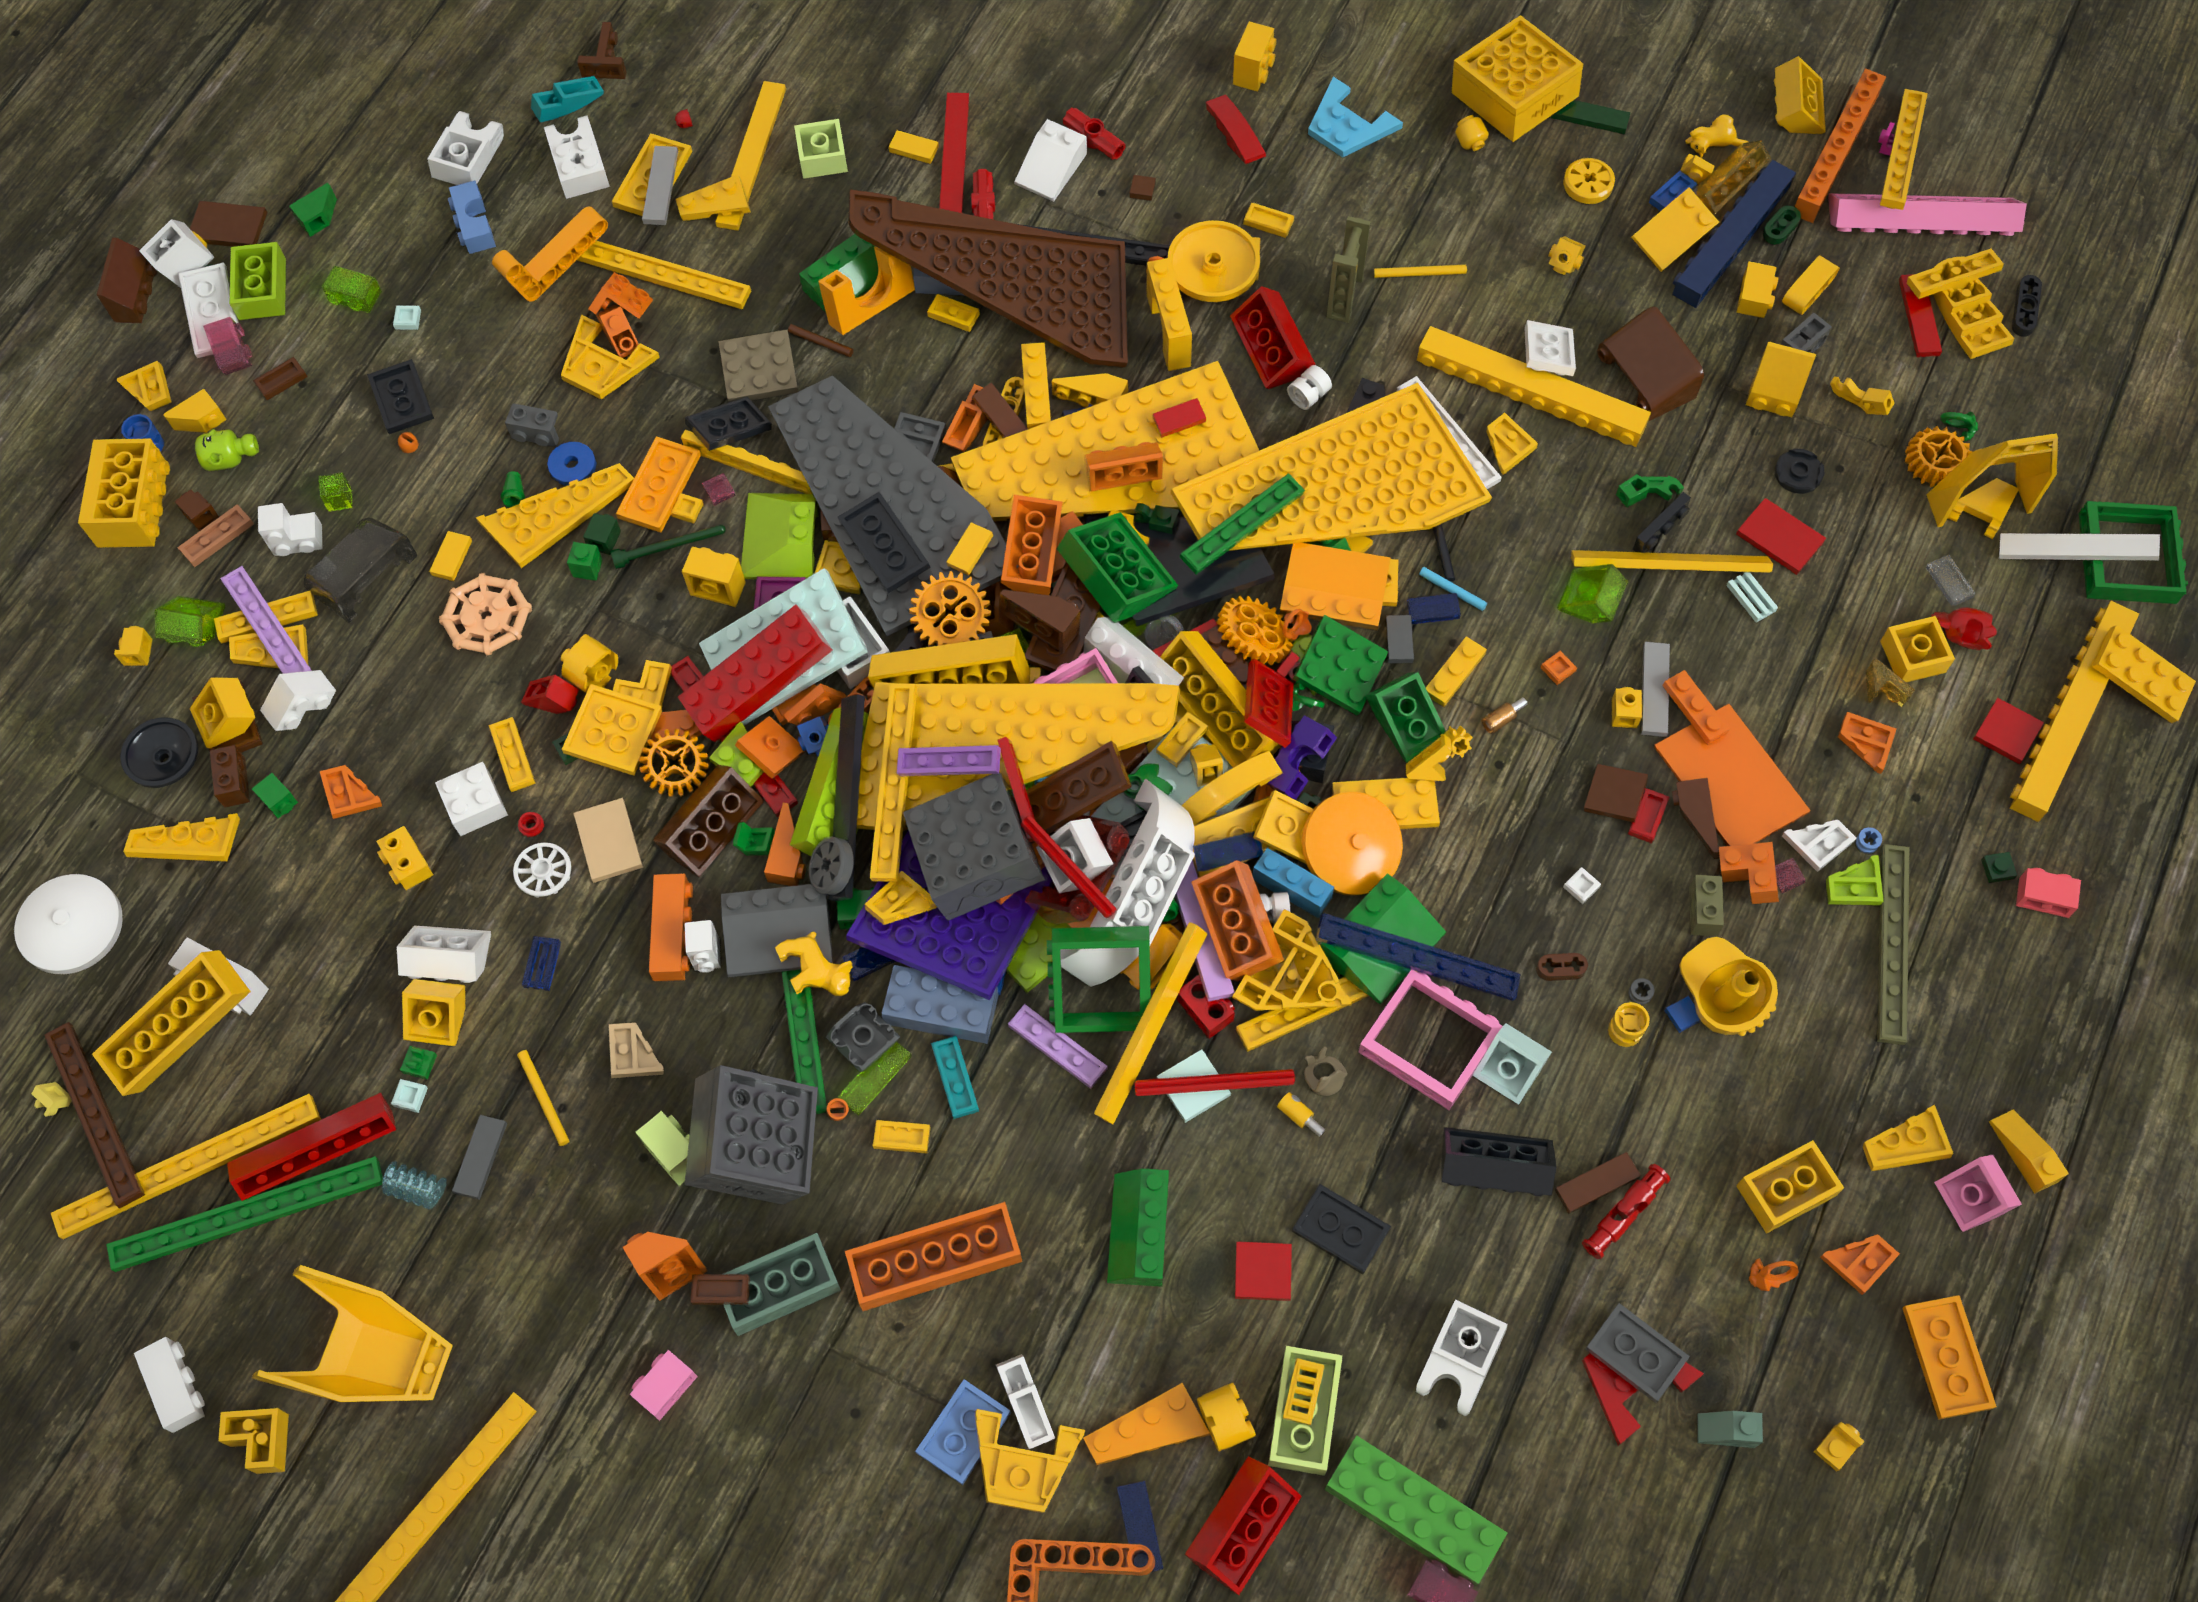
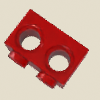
[1176,975,1235,1039]

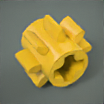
[1440,726,1473,758]

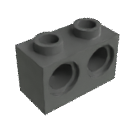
[1781,313,1832,353]

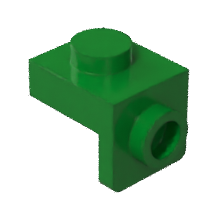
[733,822,775,856]

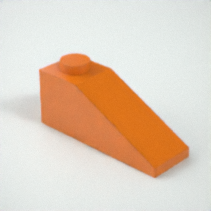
[764,803,806,886]

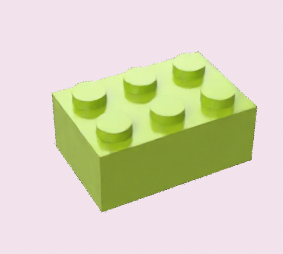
[229,242,286,320]

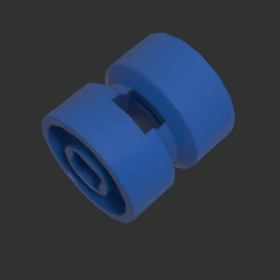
[121,414,164,452]

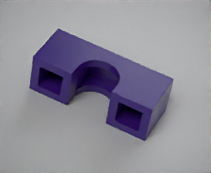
[1266,715,1337,800]

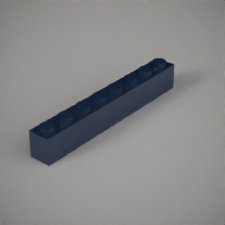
[1672,160,1796,308]

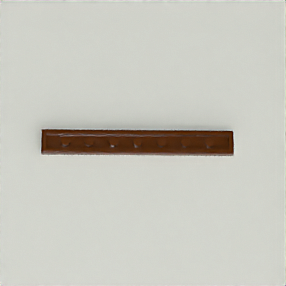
[44,1022,145,1209]

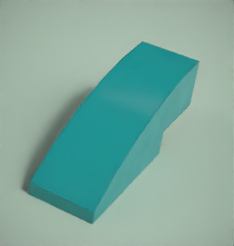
[531,76,604,122]

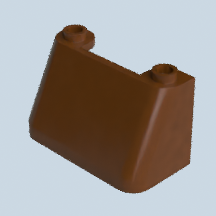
[1597,306,1704,421]

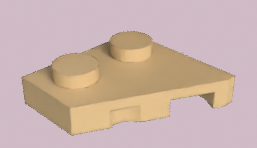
[609,1023,663,1078]

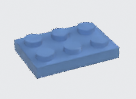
[915,1380,1011,1485]

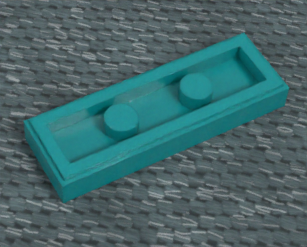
[931,1036,979,1119]

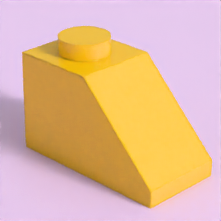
[163,389,226,433]
[1190,744,1223,787]

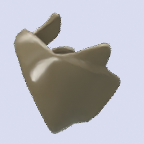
[1304,1047,1348,1096]

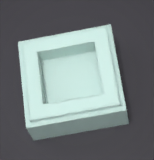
[393,306,421,330]
[391,1079,428,1113]

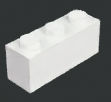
[134,1337,205,1433]

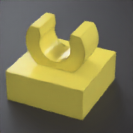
[31,1082,72,1117]

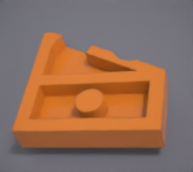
[1838,712,1896,774]
[1820,1234,1900,1295]

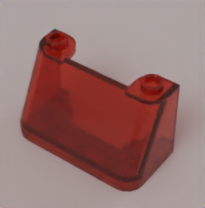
[1025,815,1129,925]

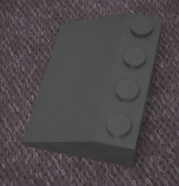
[721,884,833,977]

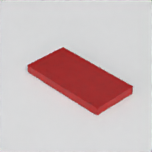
[1244,658,1294,748]

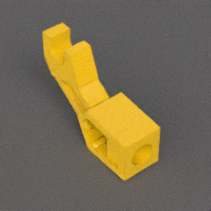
[1830,377,1894,415]

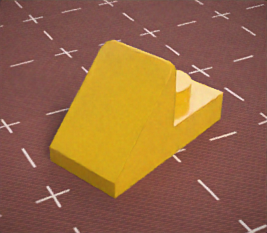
[1406,734,1452,781]

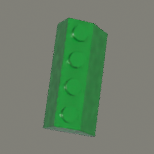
[799,234,878,313]
[1107,1168,1169,1287]

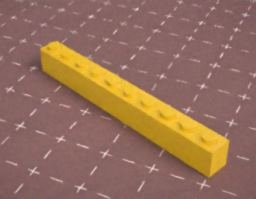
[1417,326,1651,447]
[2010,601,2139,822]

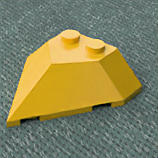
[1232,909,1352,1011]

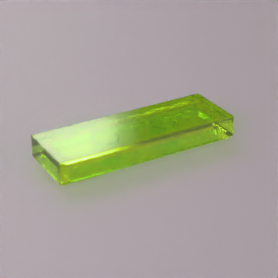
[838,1042,912,1116]

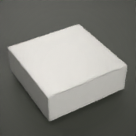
[1563,867,1601,904]

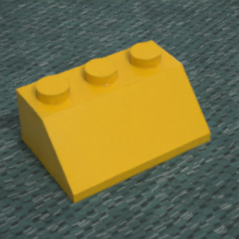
[1774,56,1826,134]

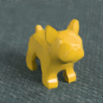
[775,932,853,996]

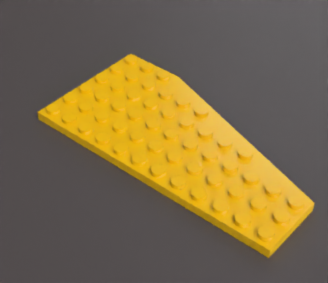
[951,361,1259,521]

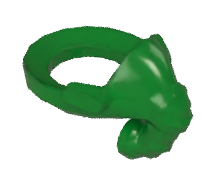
[1940,412,1978,442]
[1292,682,1325,711]

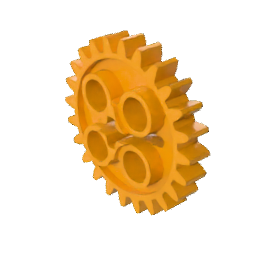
[909,571,991,647]
[1217,596,1293,665]

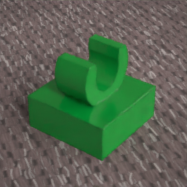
[400,1046,437,1080]

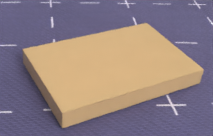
[574,798,643,883]

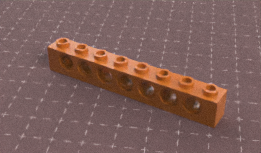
[1795,68,1886,223]

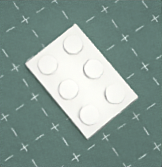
[1525,320,1576,376]

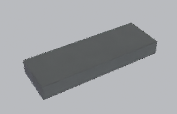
[452,1115,507,1200]

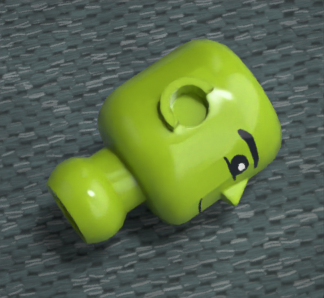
[195,429,259,471]

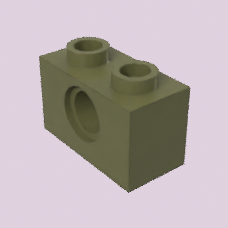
[1689,875,1724,936]

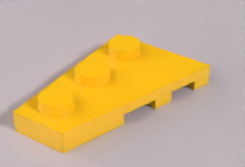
[676,175,751,221]
[1862,1105,1953,1171]

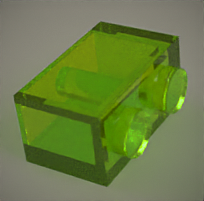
[322,265,382,313]

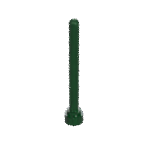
[610,525,726,569]

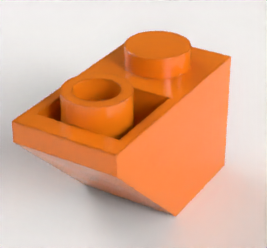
[595,304,639,358]

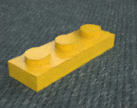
[1426,636,1487,707]

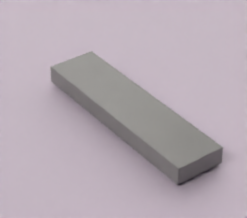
[642,146,678,225]
[1641,642,1670,737]

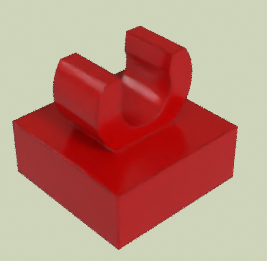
[1276,650,1300,681]

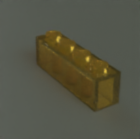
[1693,140,1771,214]

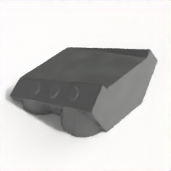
[826,1002,900,1073]

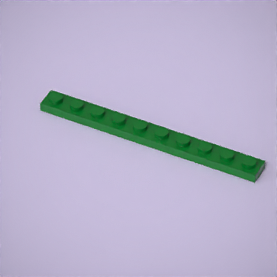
[106,1156,384,1272]

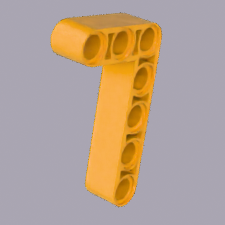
[492,207,608,302]

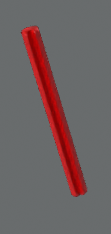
[1135,1069,1295,1096]

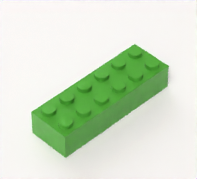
[1325,1435,1507,1588]

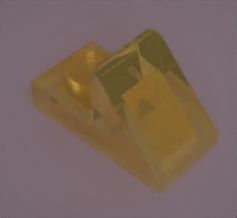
[1865,658,1915,707]

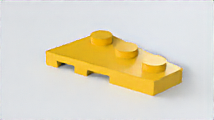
[229,625,309,669]

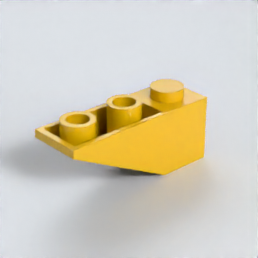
[1052,373,1128,407]

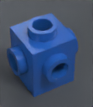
[797,716,829,756]

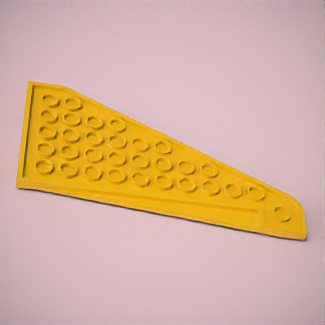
[857,682,1180,830]

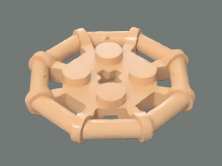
[439,573,532,656]

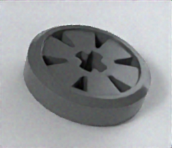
[809,837,853,895]

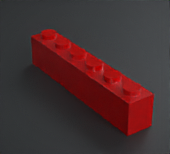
[227,1093,396,1201]

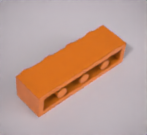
[649,874,693,981]

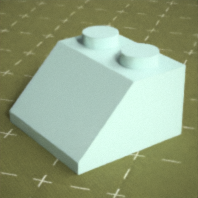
[1473,1023,1552,1105]

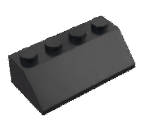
[1441,1127,1557,1196]

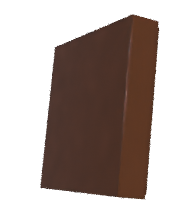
[1584,764,1648,823]

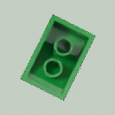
[1365,672,1446,763]

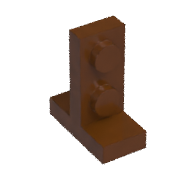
[577,22,627,79]

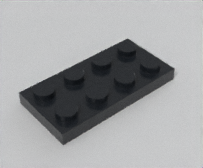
[838,492,931,593]

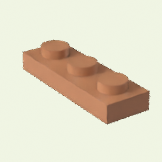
[177,505,254,568]

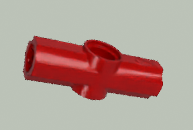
[1063,107,1126,160]
[971,169,995,220]

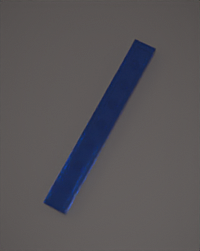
[1316,913,1521,1001]

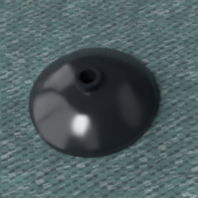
[120,717,198,788]

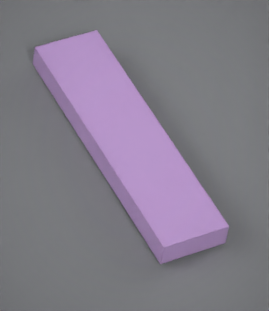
[1008,1004,1108,1089]

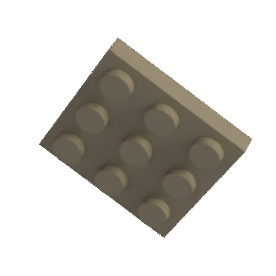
[718,330,798,403]

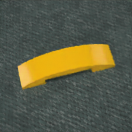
[1182,751,1283,825]

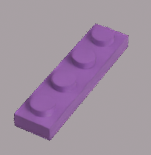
[897,745,1001,776]

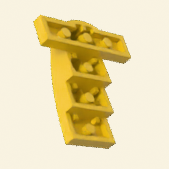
[1907,248,2014,359]

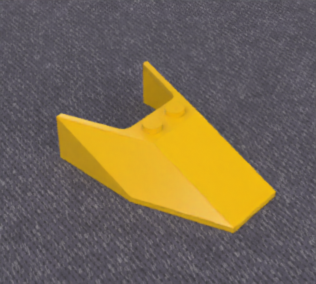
[1926,433,2058,527]
[252,1265,453,1402]

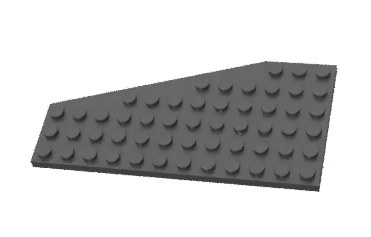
[768,375,1018,637]

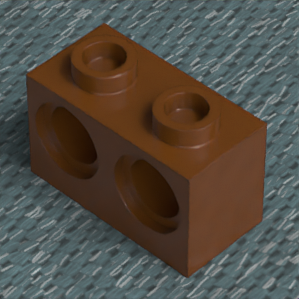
[210,745,250,808]

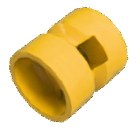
[1608,1002,1650,1047]

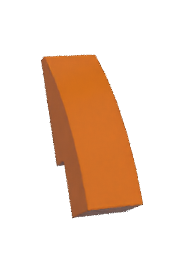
[942,384,988,452]

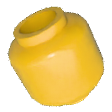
[1455,115,1489,151]

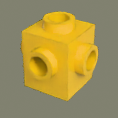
[1548,236,1585,275]

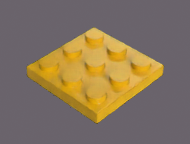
[562,684,662,776]

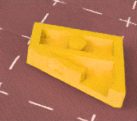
[1486,413,1538,475]
[864,871,937,925]

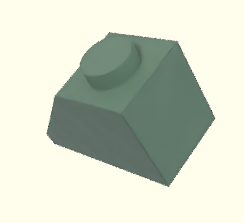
[1697,1411,1763,1448]

